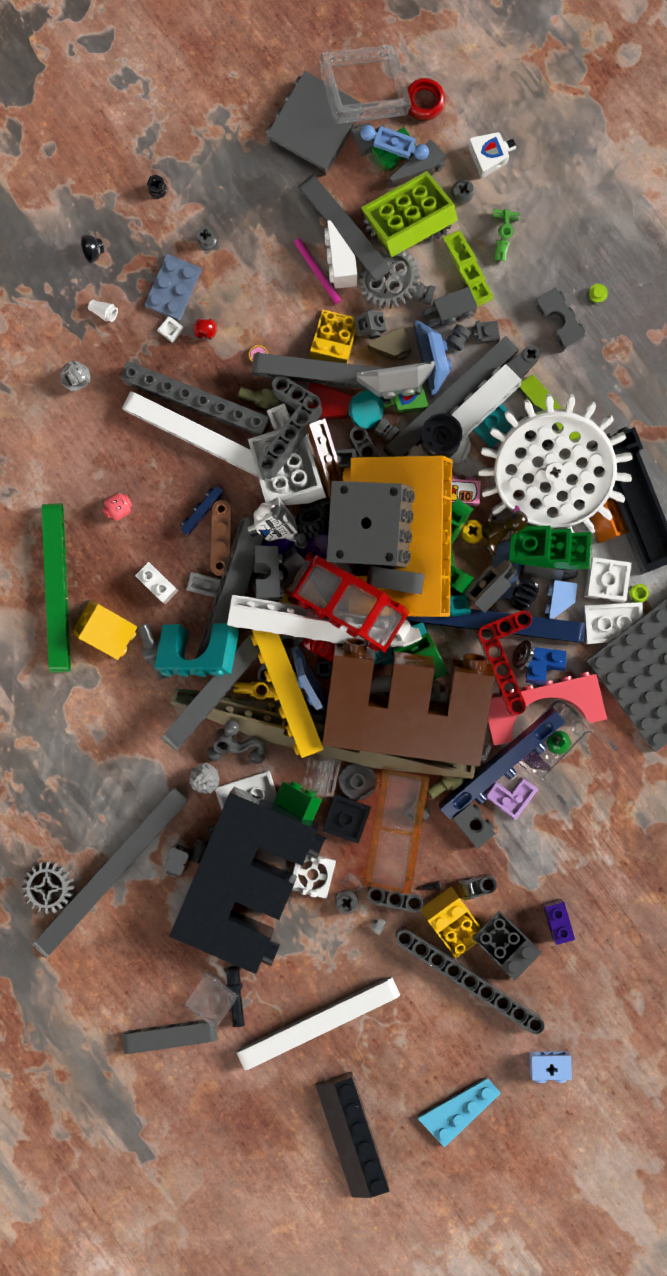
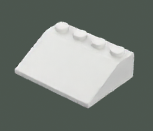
[248,422,326,505]

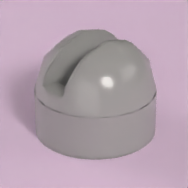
[370,918,387,936]

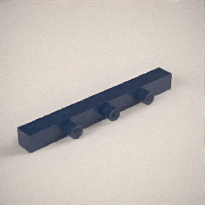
[438,706,565,820]

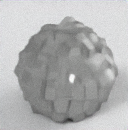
[60,361,91,391]
[189,763,220,794]

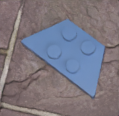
[291,645,328,711]

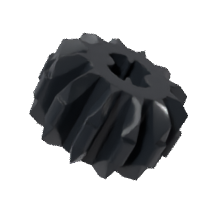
[510,578,539,611]

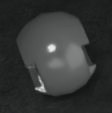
[451,179,475,204]
[334,890,359,915]

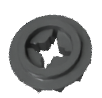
[512,640,535,670]

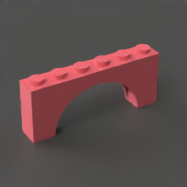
[487,671,607,746]

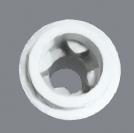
[88,299,118,322]

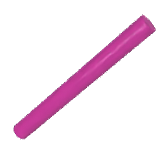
[294,238,342,305]

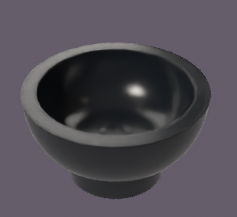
[81,235,104,263]

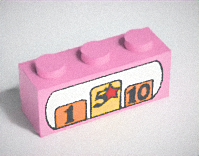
[452,476,481,506]

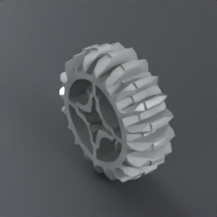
[21,861,75,914]

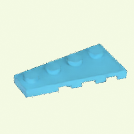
[417,1077,501,1147]

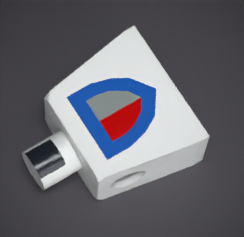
[468,132,516,178]

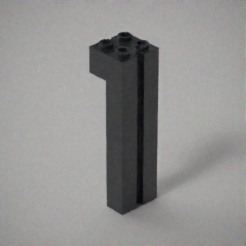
[592,426,667,574]

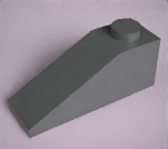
[389,139,446,188]

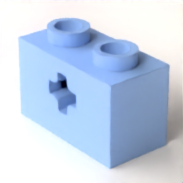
[529,1051,572,1083]

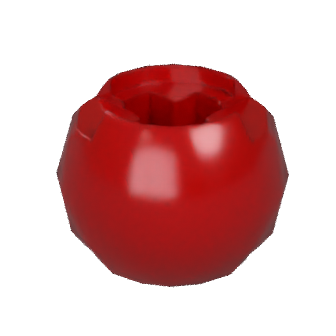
[193,317,217,340]

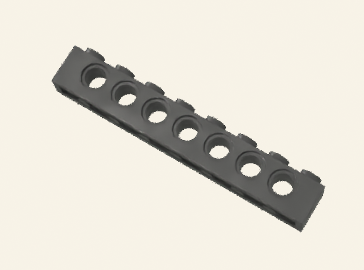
[120,361,270,436]

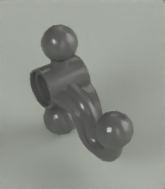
[207,720,265,764]

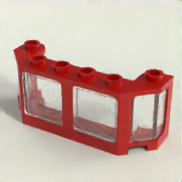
[284,553,410,653]

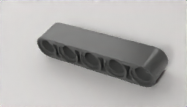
[121,1019,218,1054]

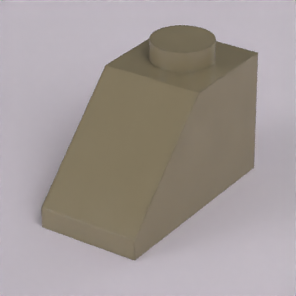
[368,328,412,360]

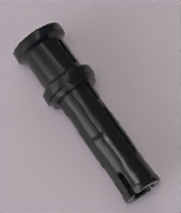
[224,966,245,1027]

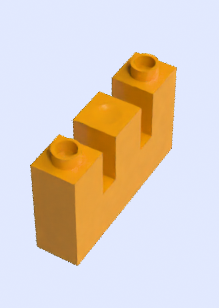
[341,456,452,617]

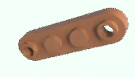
[210,500,232,576]

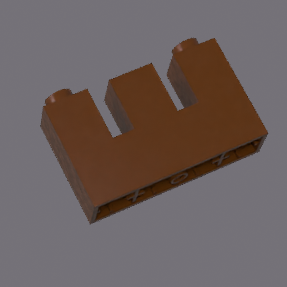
[322,638,495,766]

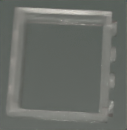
[319,45,411,124]

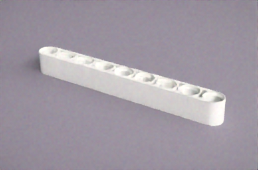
[122,391,259,478]
[236,977,400,1070]

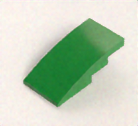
[509,525,593,569]

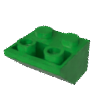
[394,632,448,680]

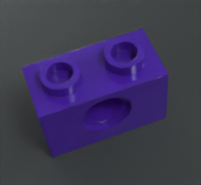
[542,899,575,945]

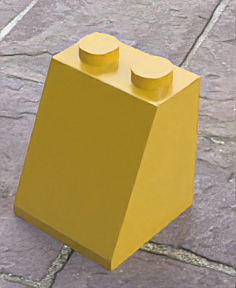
[71,599,137,660]

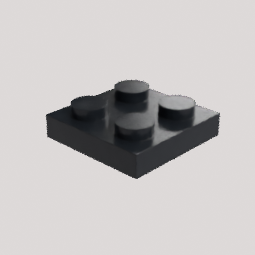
[322,794,371,844]

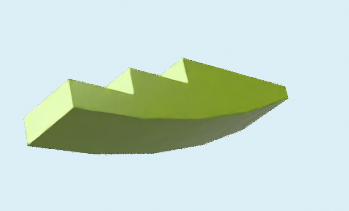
[443,230,494,307]
[518,374,580,440]

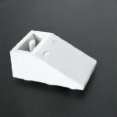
[324,220,357,289]

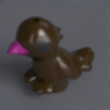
[482,505,528,556]

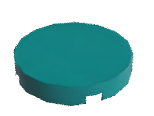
[348,390,384,429]

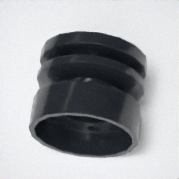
[420,413,463,458]

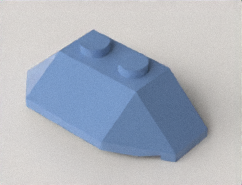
[414,320,452,399]

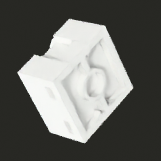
[584,557,631,603]

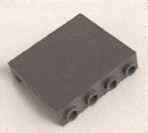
[266,71,364,176]

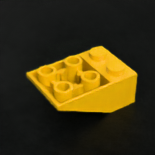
[309,310,357,364]
[421,887,482,958]

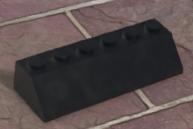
[315,1072,390,1198]

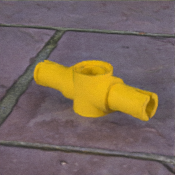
[233,681,274,699]

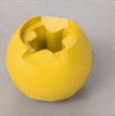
[461,520,483,543]

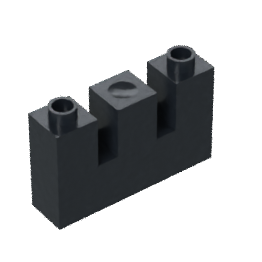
[169,786,326,974]

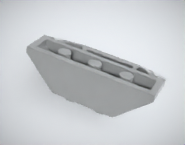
[356,361,435,399]

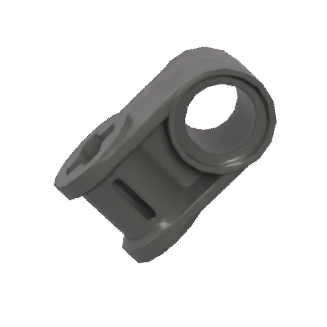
[507,345,540,379]
[458,874,497,900]

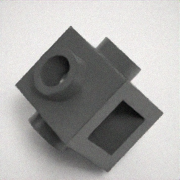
[354,309,387,339]

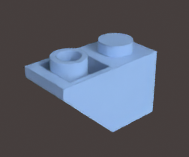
[544,580,577,619]

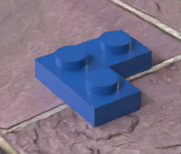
[526,647,566,685]

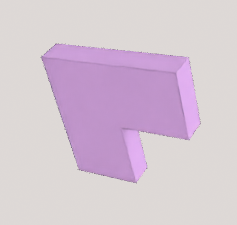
[486,778,538,820]

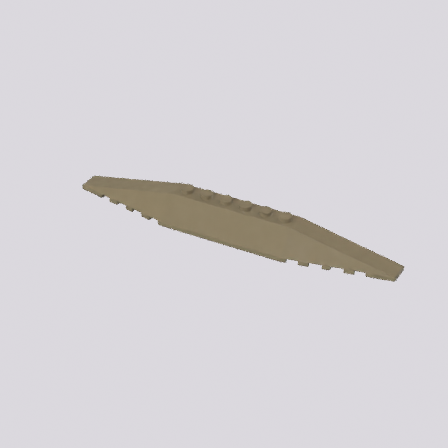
[170,688,475,779]

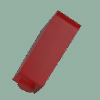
[300,383,352,421]

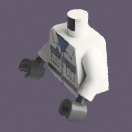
[248,497,308,549]

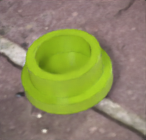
[588,284,608,303]
[629,584,649,603]

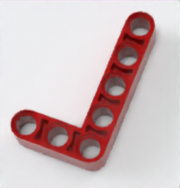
[477,610,532,716]

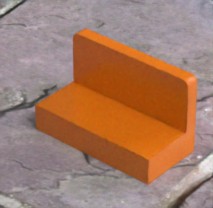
[589,498,626,543]

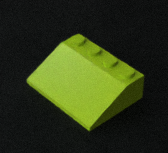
[361,171,458,258]

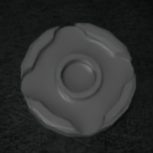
[339,763,377,800]

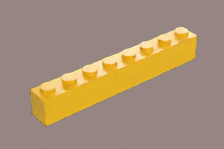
[250,629,324,758]

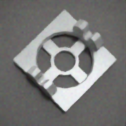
[292,856,336,899]

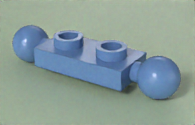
[360,125,429,160]

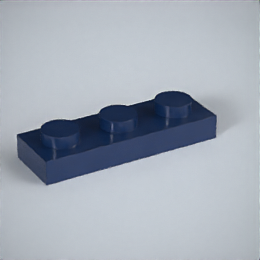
[180,486,224,537]

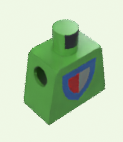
[381,385,429,414]

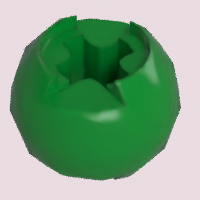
[546,731,571,755]

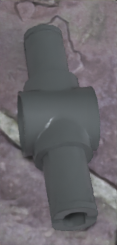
[137,623,167,680]

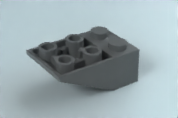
[472,910,542,981]

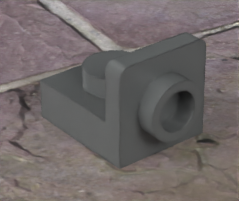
[472,320,500,344]

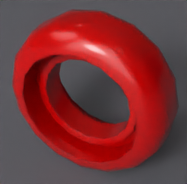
[404,78,445,121]

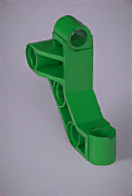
[450,499,474,594]

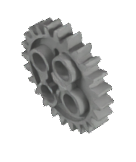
[359,250,420,309]

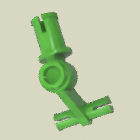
[492,209,520,261]

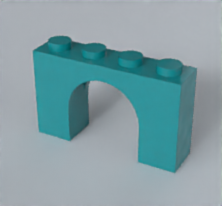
[154,623,239,677]

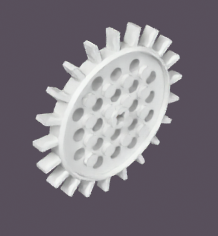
[479,394,632,533]

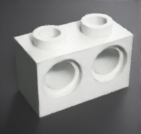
[135,562,179,604]

